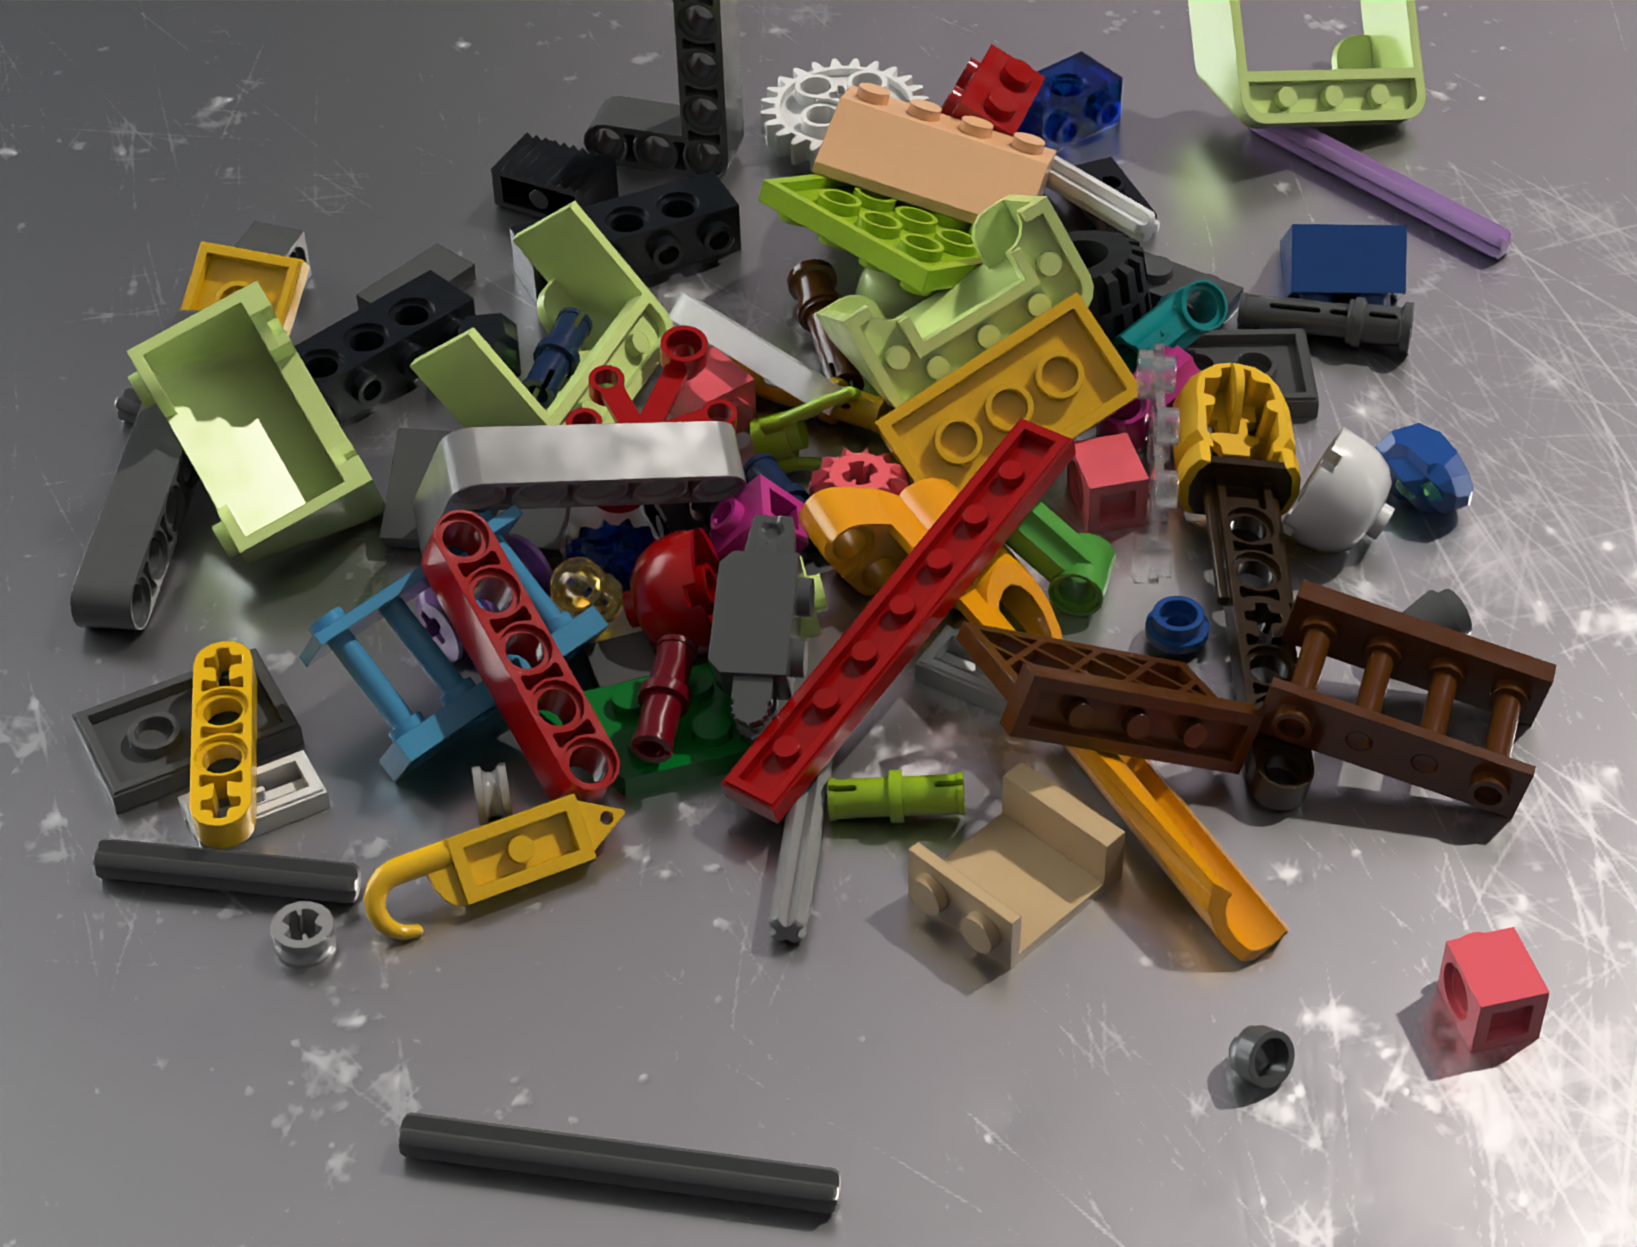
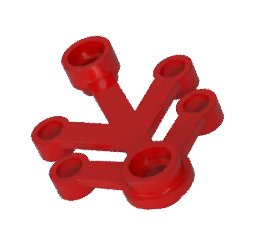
[566,325,738,513]

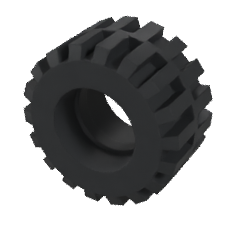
[1067,230,1152,346]

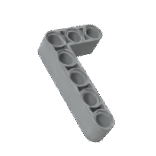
[413,421,746,557]

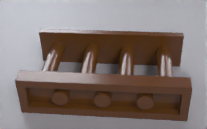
[1258,579,1557,819]

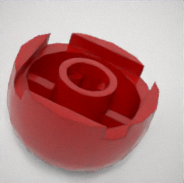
[622,528,720,656]

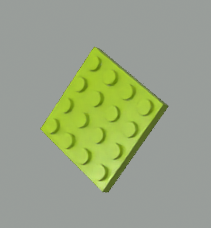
[758,174,984,296]

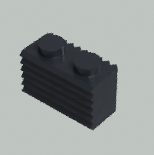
[491,132,619,218]

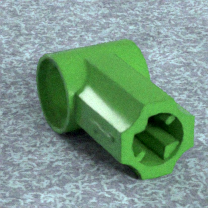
[1005,500,1116,616]

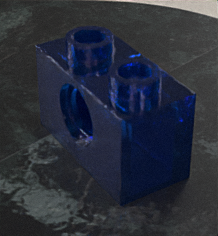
[1017,51,1123,152]

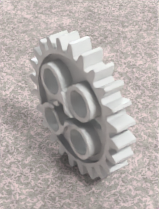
[761,58,929,171]

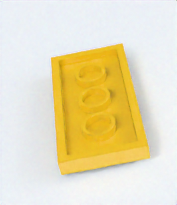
[874,292,1144,491]

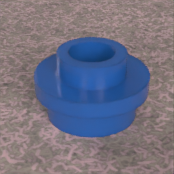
[1145,596,1209,654]

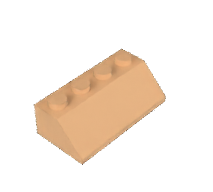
[812,83,1057,224]

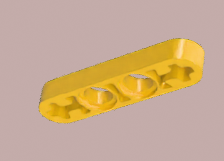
[189,641,257,849]

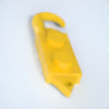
[363,793,625,941]

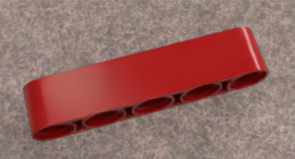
[421,509,620,805]

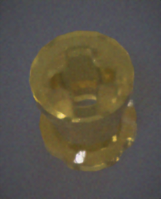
[550,557,623,623]

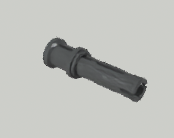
[1237,292,1415,354]

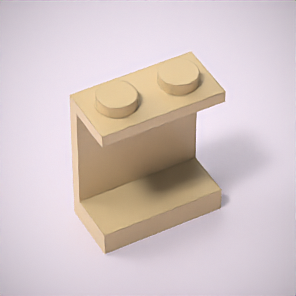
[908,761,1125,970]

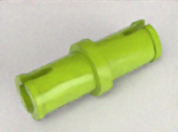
[828,770,965,824]

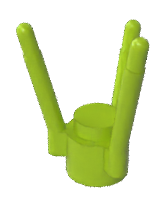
[750,386,898,474]

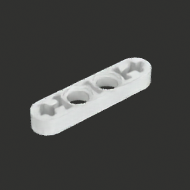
[668,292,843,415]

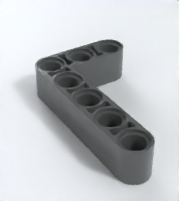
[583,0,744,178]

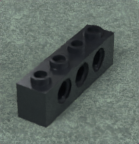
[510,171,741,306]
[294,270,476,425]

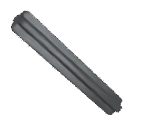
[93,838,362,904]

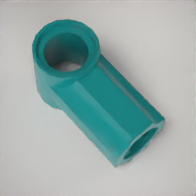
[1112,280,1228,375]

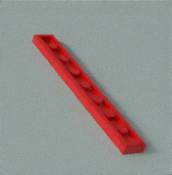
[720,418,1076,824]

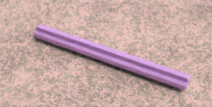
[1248,127,1513,260]

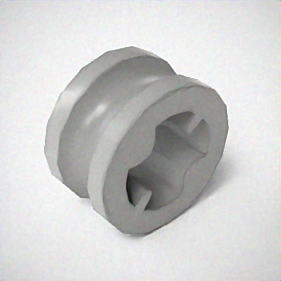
[471,762,513,826]
[270,901,336,969]

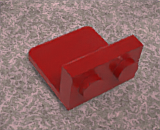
[941,44,1046,136]

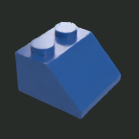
[1280,224,1407,306]

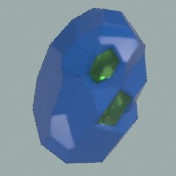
[1375,423,1474,516]

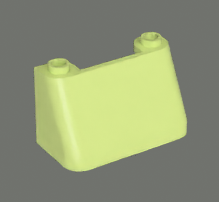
[815,194,1094,408]
[127,281,385,563]

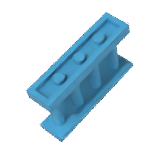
[299,504,609,782]

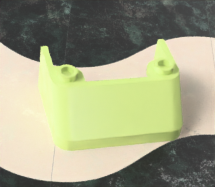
[1188,0,1426,129]
[410,201,674,428]

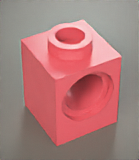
[1066,433,1149,534]
[1437,927,1550,1053]

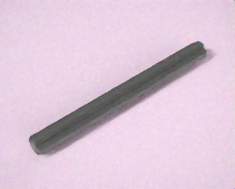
[398,1112,841,1213]

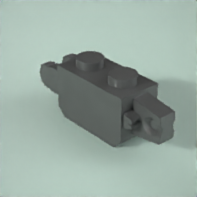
[708,515,815,744]

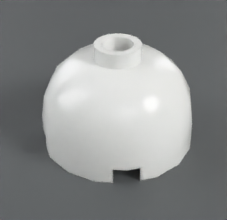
[1282,427,1395,554]

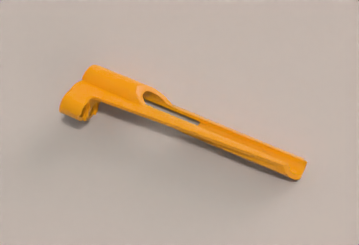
[798,478,1289,961]

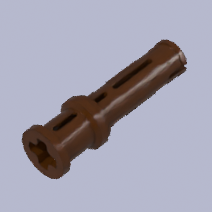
[787,259,864,391]

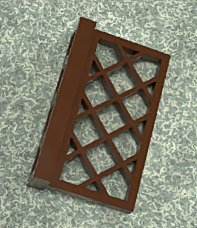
[956,621,1265,775]

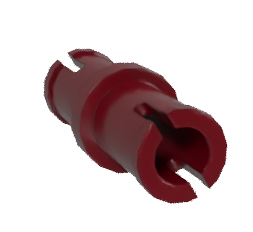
[631,634,698,763]

